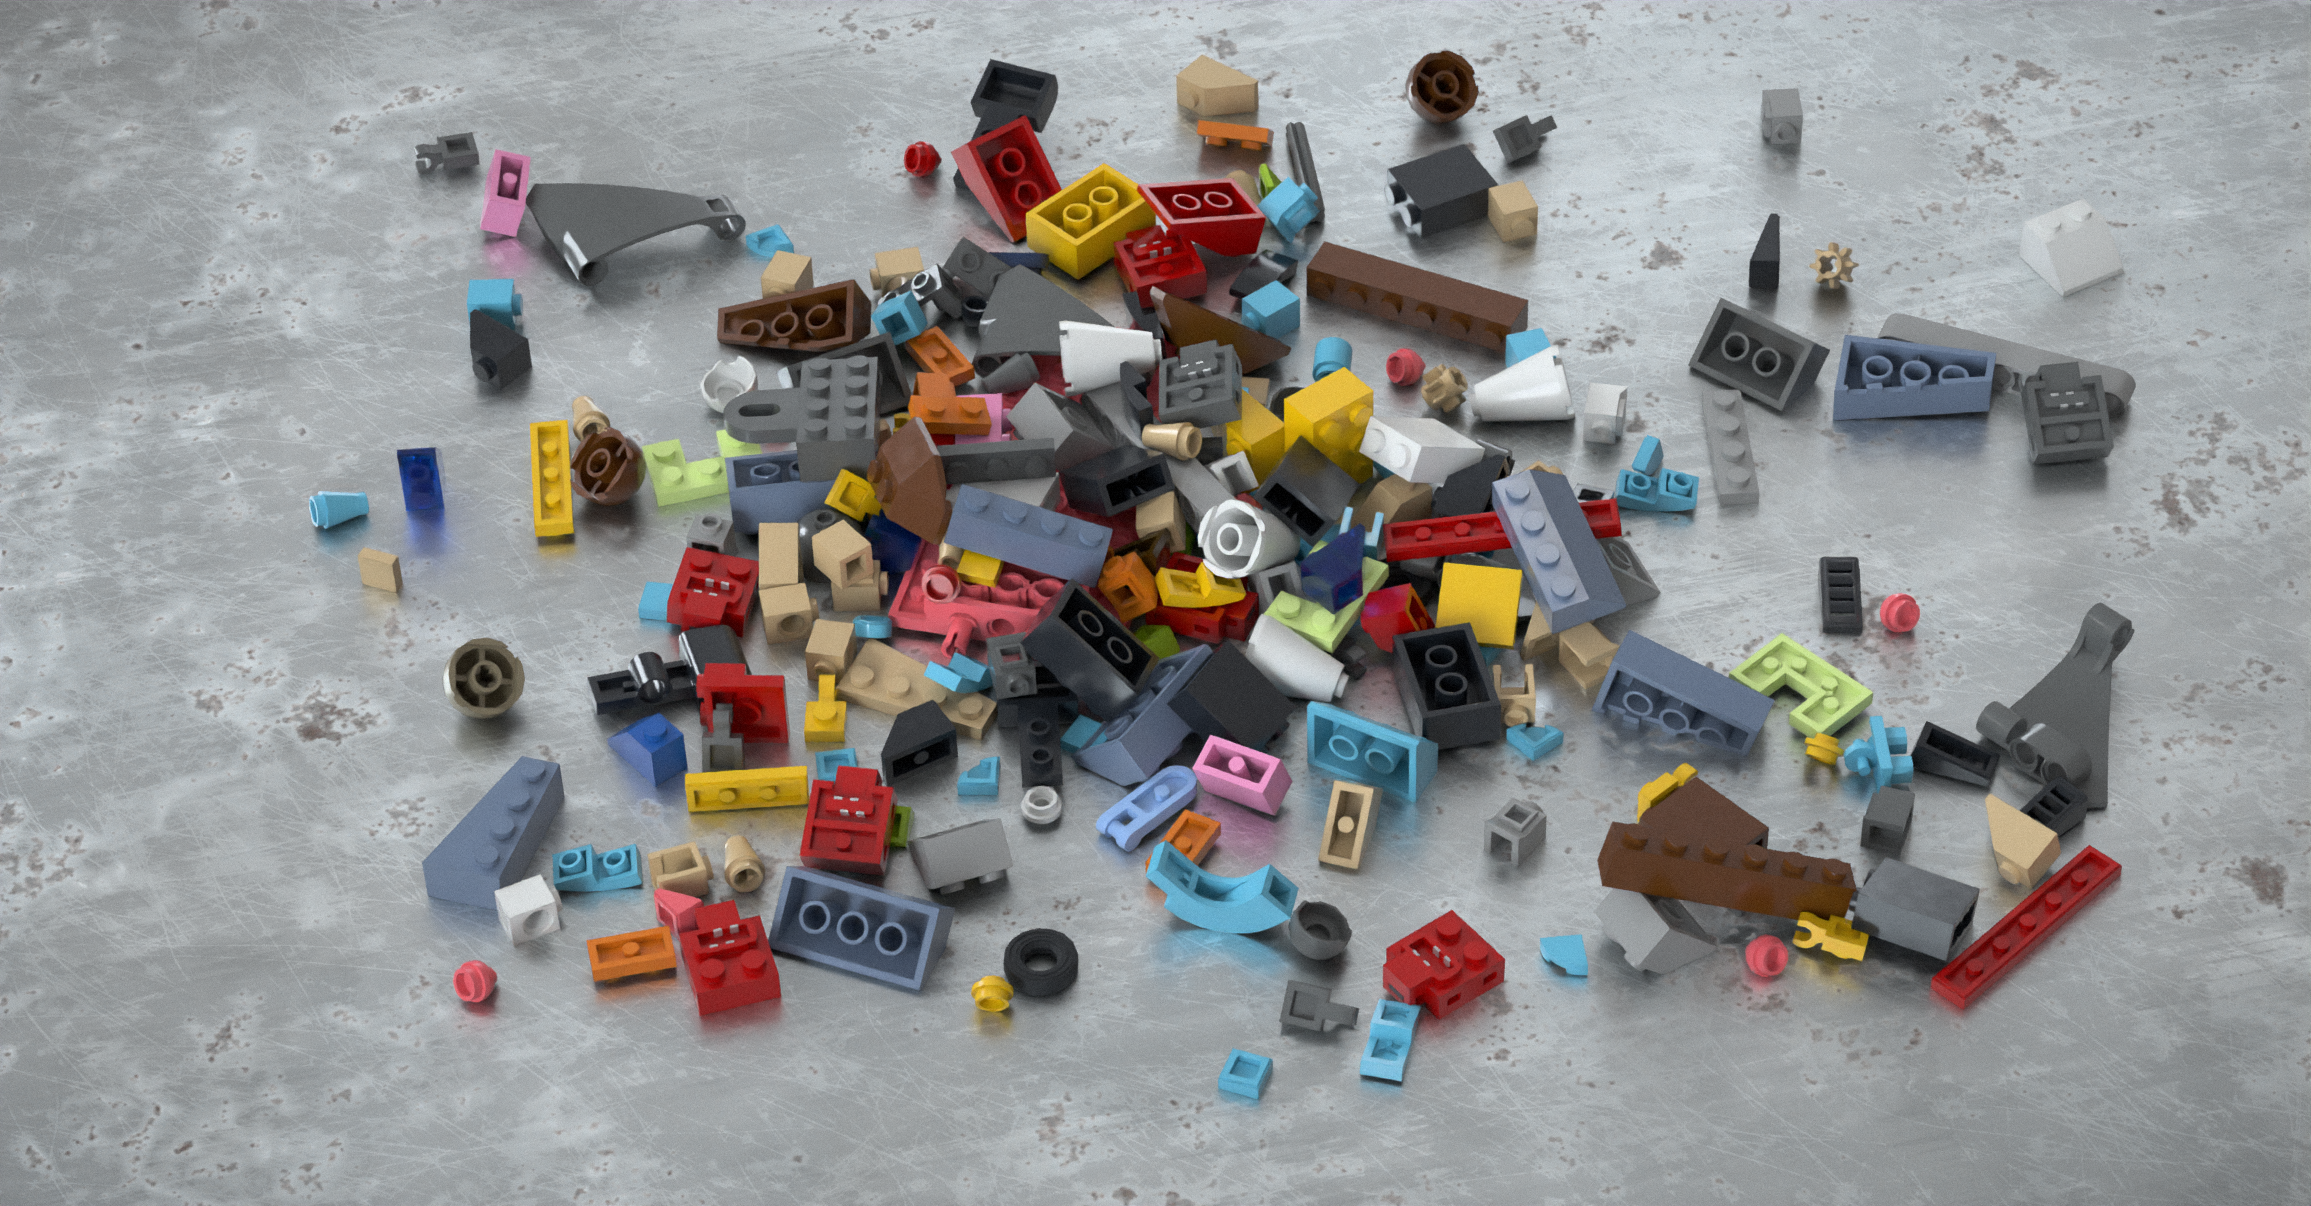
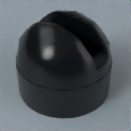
[961,296,989,328]

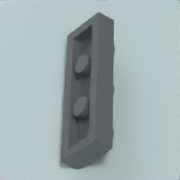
[937,438,1056,484]

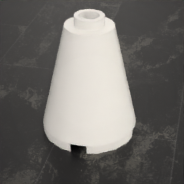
[1059,321,1162,397]
[1468,345,1576,422]
[1198,499,1301,579]
[1244,614,1349,703]

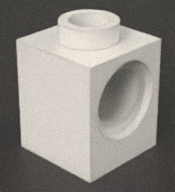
[494,874,563,946]

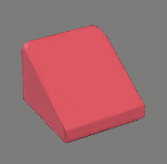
[654,888,704,940]

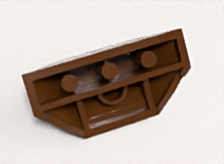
[1150,286,1292,375]
[867,417,952,545]

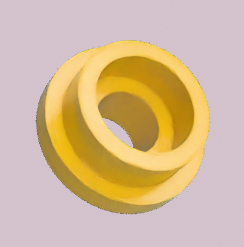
[1804,733,1844,765]
[971,976,1014,1011]

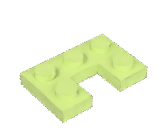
[642,430,762,507]
[1264,540,1389,653]
[1729,633,1873,739]

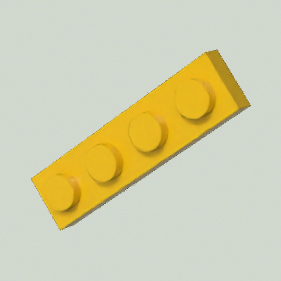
[530,419,574,537]

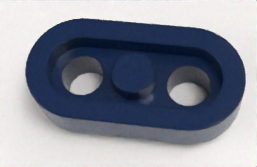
[988,252,1049,276]

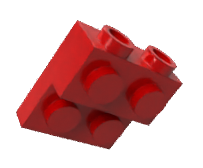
[696,663,790,743]

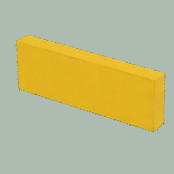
[685,766,810,812]

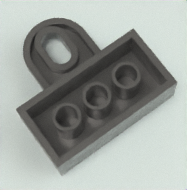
[723,356,881,482]

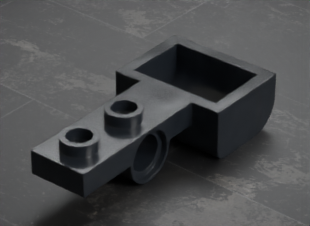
[953,59,1058,191]
[587,625,752,715]
[997,661,1078,788]

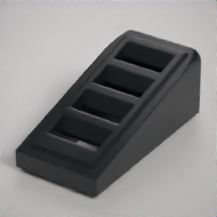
[1749,213,1780,289]
[1818,557,1863,633]
[1910,721,2001,786]
[2019,776,2088,837]

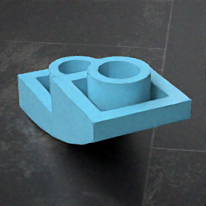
[1615,468,1699,512]
[552,844,643,892]

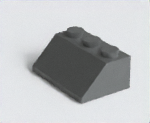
[1688,298,1830,412]
[777,332,912,415]

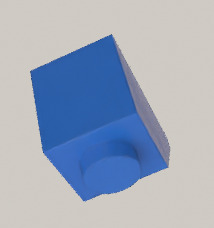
[607,713,688,787]

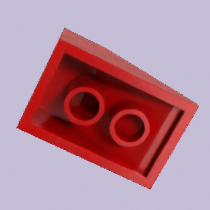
[951,115,1062,243]
[1137,178,1266,257]

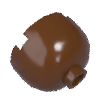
[1405,51,1479,124]
[570,427,647,506]

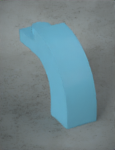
[1146,840,1299,933]

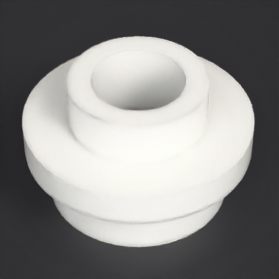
[1021,786,1062,824]

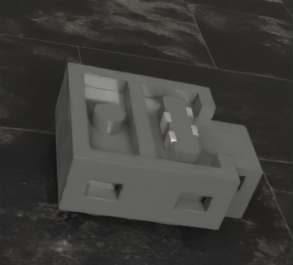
[1159,340,1242,429]
[2021,362,2114,464]

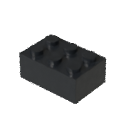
[1020,578,1160,724]
[1392,622,1501,750]

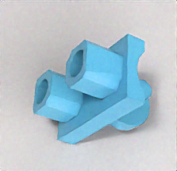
[1843,716,1913,793]

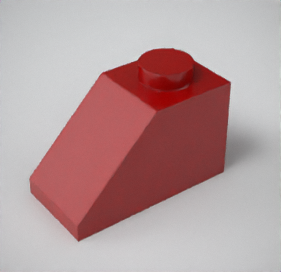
[1360,583,1435,653]

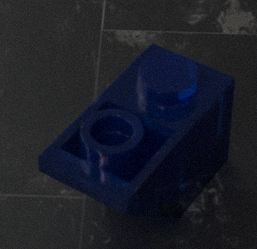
[397,447,446,511]
[865,510,923,575]
[1300,523,1366,615]

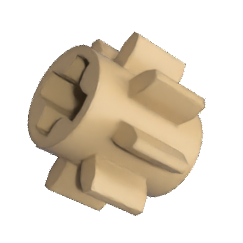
[1809,242,1859,289]
[1421,364,1468,413]

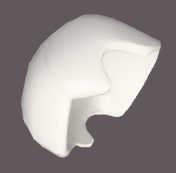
[700,356,758,413]

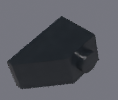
[470,309,532,390]
[1431,454,1510,518]
[881,700,958,787]

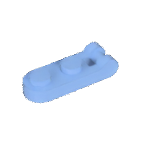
[1096,765,1197,852]

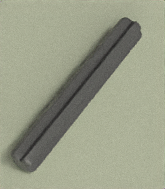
[1286,121,1325,223]

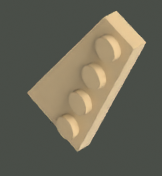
[836,638,998,741]

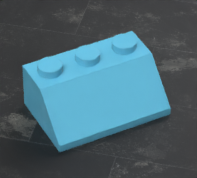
[1307,701,1438,803]

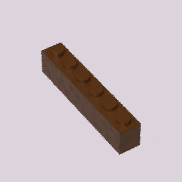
[1306,241,1528,353]
[1597,821,1857,921]

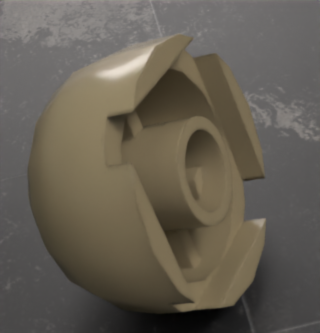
[442,637,525,719]

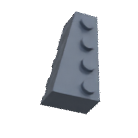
[1833,335,1996,421]
[1591,630,1775,757]
[422,756,565,911]

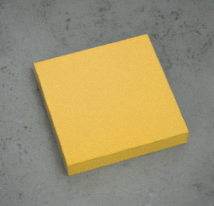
[1435,562,1523,650]

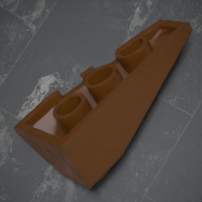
[717,279,872,352]

